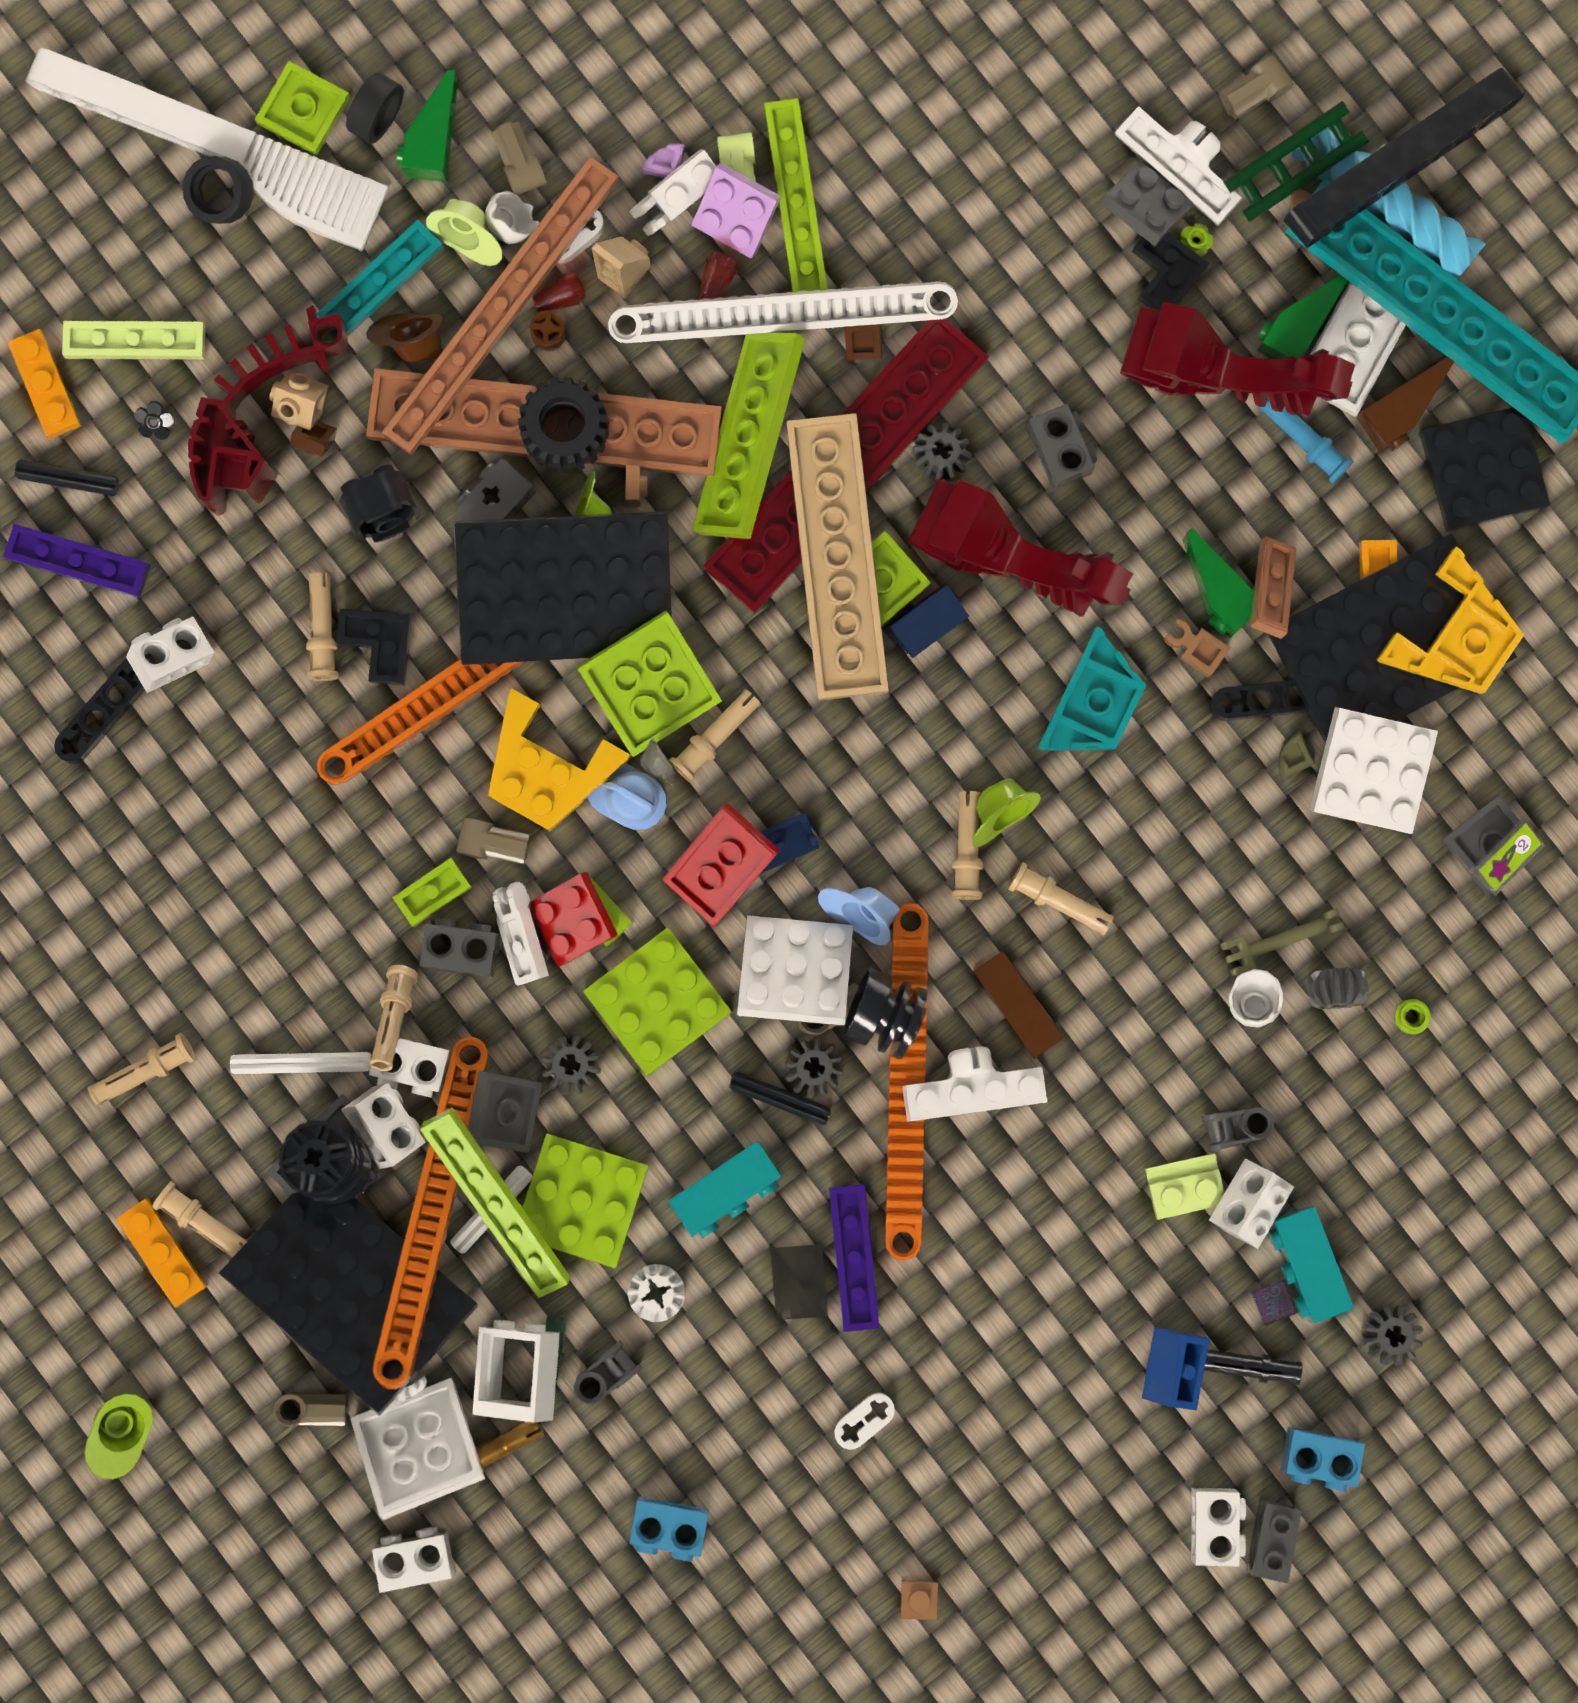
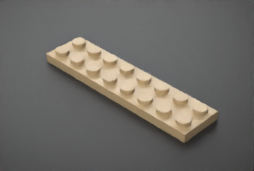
[786,413,889,701]

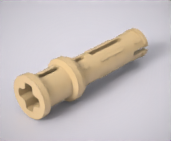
[306,572,339,681]
[668,689,761,783]
[951,791,983,900]
[1008,862,1114,936]
[369,965,418,1071]
[88,1033,196,1107]
[152,1181,247,1258]

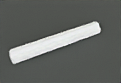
[230,1052,372,1074]

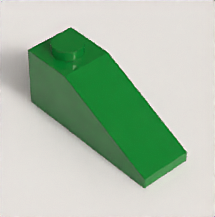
[397,70,458,182]
[1257,275,1348,359]
[1182,528,1254,638]

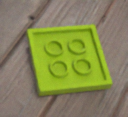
[576,611,722,757]
[583,927,732,1077]
[523,1133,649,1269]

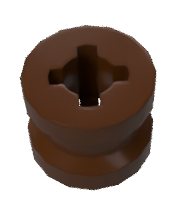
[530,310,566,351]

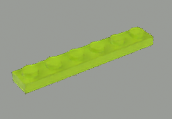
[764,98,828,293]
[420,1107,571,1298]

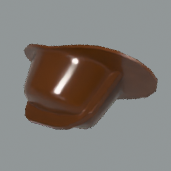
[366,314,444,362]

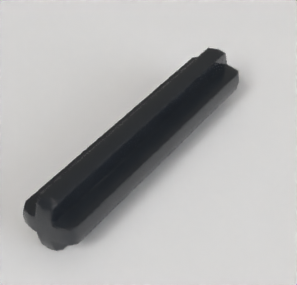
[15,459,119,496]
[729,1072,831,1125]

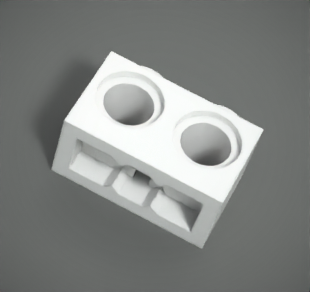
[126,617,214,693]
[369,1038,452,1098]
[341,1082,426,1169]
[1209,1159,1294,1249]
[1191,1488,1246,1566]
[372,1526,455,1593]

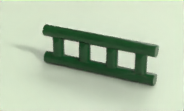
[1223,101,1369,223]

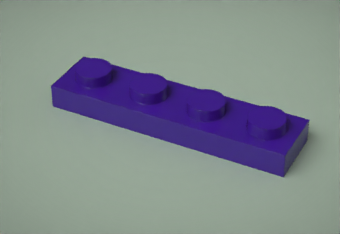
[3,524,151,598]
[829,1184,879,1332]

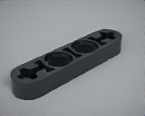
[54,654,158,764]
[1209,680,1308,721]

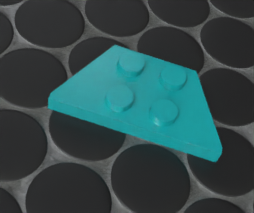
[1037,626,1146,751]

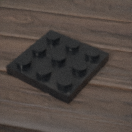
[1419,407,1550,532]

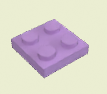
[692,163,781,259]

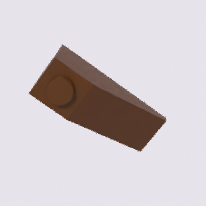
[1357,357,1454,453]

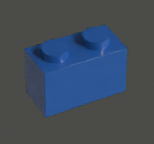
[1142,1327,1210,1410]

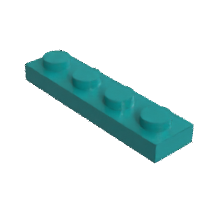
[317,220,443,336]

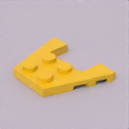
[1377,546,1524,694]
[488,688,632,832]

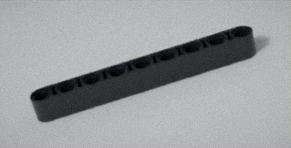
[1283,68,1525,248]

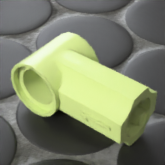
[717,132,756,182]

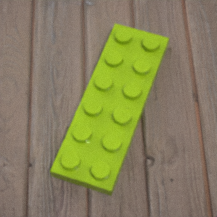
[692,332,806,539]

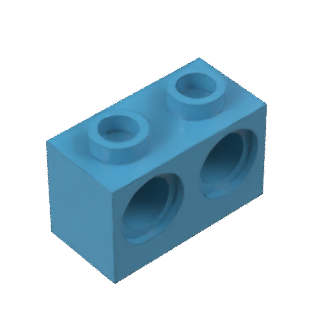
[1281,1427,1365,1492]
[629,1496,709,1561]

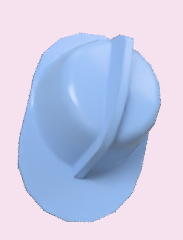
[587,763,666,830]
[818,887,899,946]

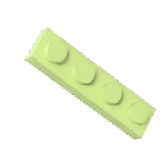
[62,321,205,359]

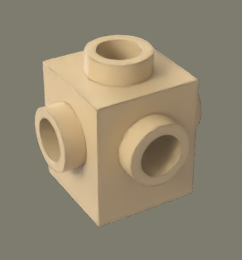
[269,371,328,431]

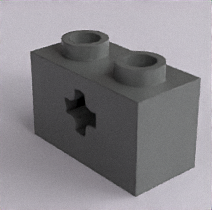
[455,458,536,521]

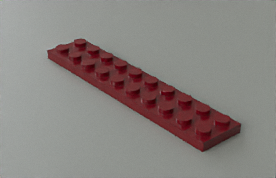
[703,318,989,615]

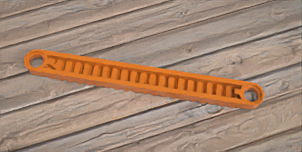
[317,659,523,785]
[885,903,929,1260]
[373,1037,489,1389]

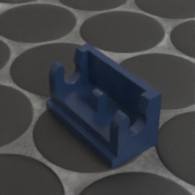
[885,585,969,658]
[761,813,819,874]

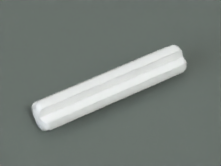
[450,1165,533,1254]

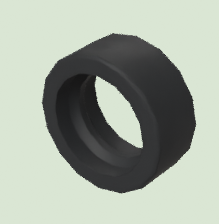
[346,73,404,144]
[182,156,254,224]

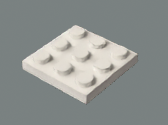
[1309,707,1438,834]
[737,915,853,1026]
[350,1378,485,1520]

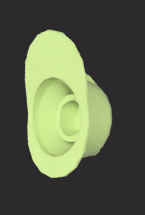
[426,199,502,266]

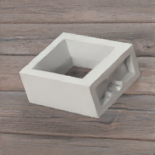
[472,1320,559,1422]

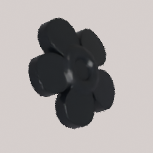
[134,401,175,440]

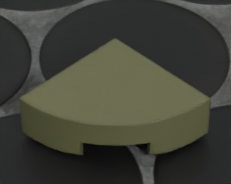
[1278,732,1315,780]

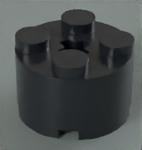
[339,464,421,544]

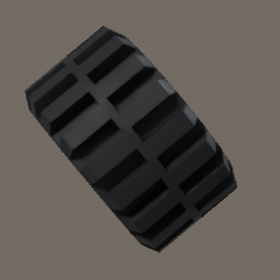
[518,377,609,473]

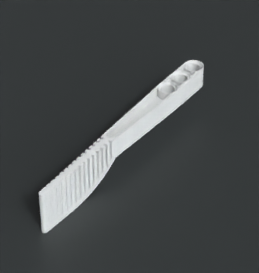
[26,48,389,251]

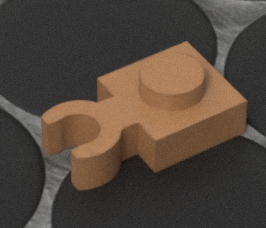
[1164,619,1231,678]

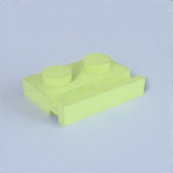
[1144,1153,1225,1220]

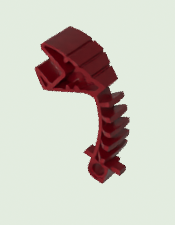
[1120,302,1355,417]
[188,305,348,516]
[908,479,1133,617]

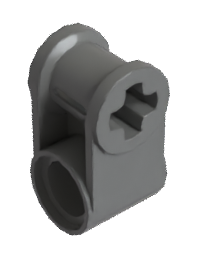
[1201,1107,1274,1151]
[574,1340,642,1404]

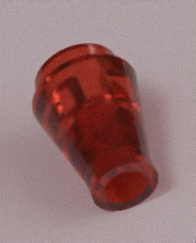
[696,251,738,300]
[532,272,587,312]

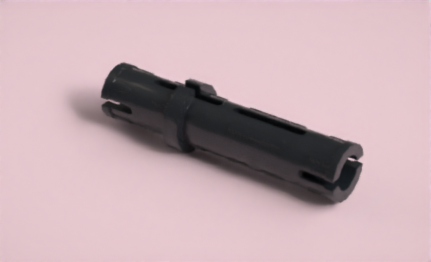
[1204,1350,1303,1385]

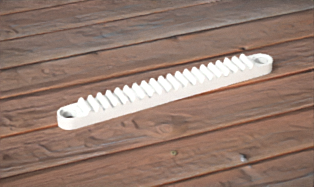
[608,282,958,343]

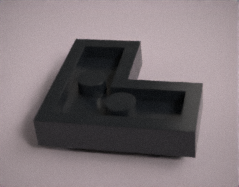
[1132,232,1209,311]
[337,609,412,686]

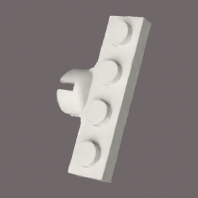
[1115,106,1242,226]
[902,1046,1047,1122]

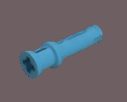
[1260,400,1354,484]

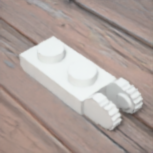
[630,149,716,236]
[492,882,549,986]

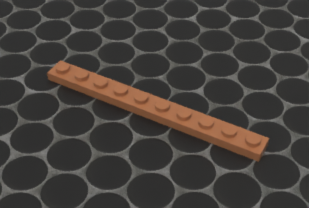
[382,156,619,456]

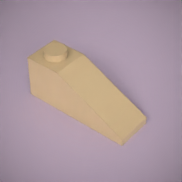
[592,236,651,299]

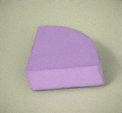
[643,144,685,178]

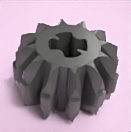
[912,423,972,483]
[1306,967,1369,1010]
[541,1035,601,1095]
[784,1038,844,1098]
[1361,1305,1423,1366]

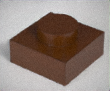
[845,324,883,360]
[290,421,337,456]

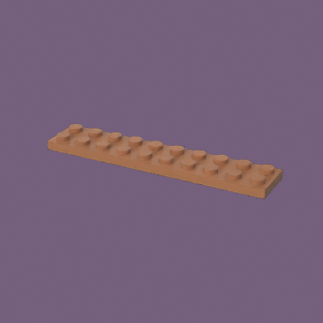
[366,368,722,477]

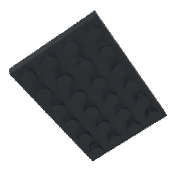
[453,511,672,665]
[1268,533,1517,744]
[219,1192,478,1416]

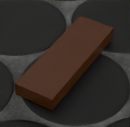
[973,951,1063,1059]

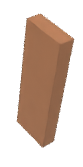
[1250,536,1296,639]

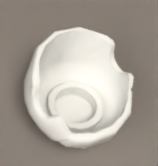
[485,191,540,244]
[1228,969,1283,1028]

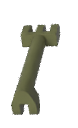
[1220,908,1345,977]

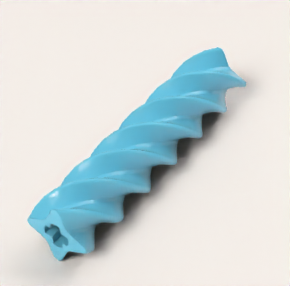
[1290,127,1486,279]

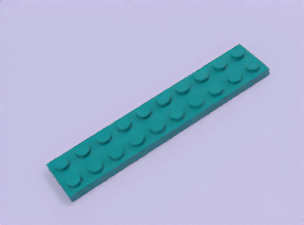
[1284,178,1578,444]

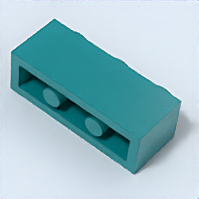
[668,1141,782,1239]
[1268,1206,1354,1324]

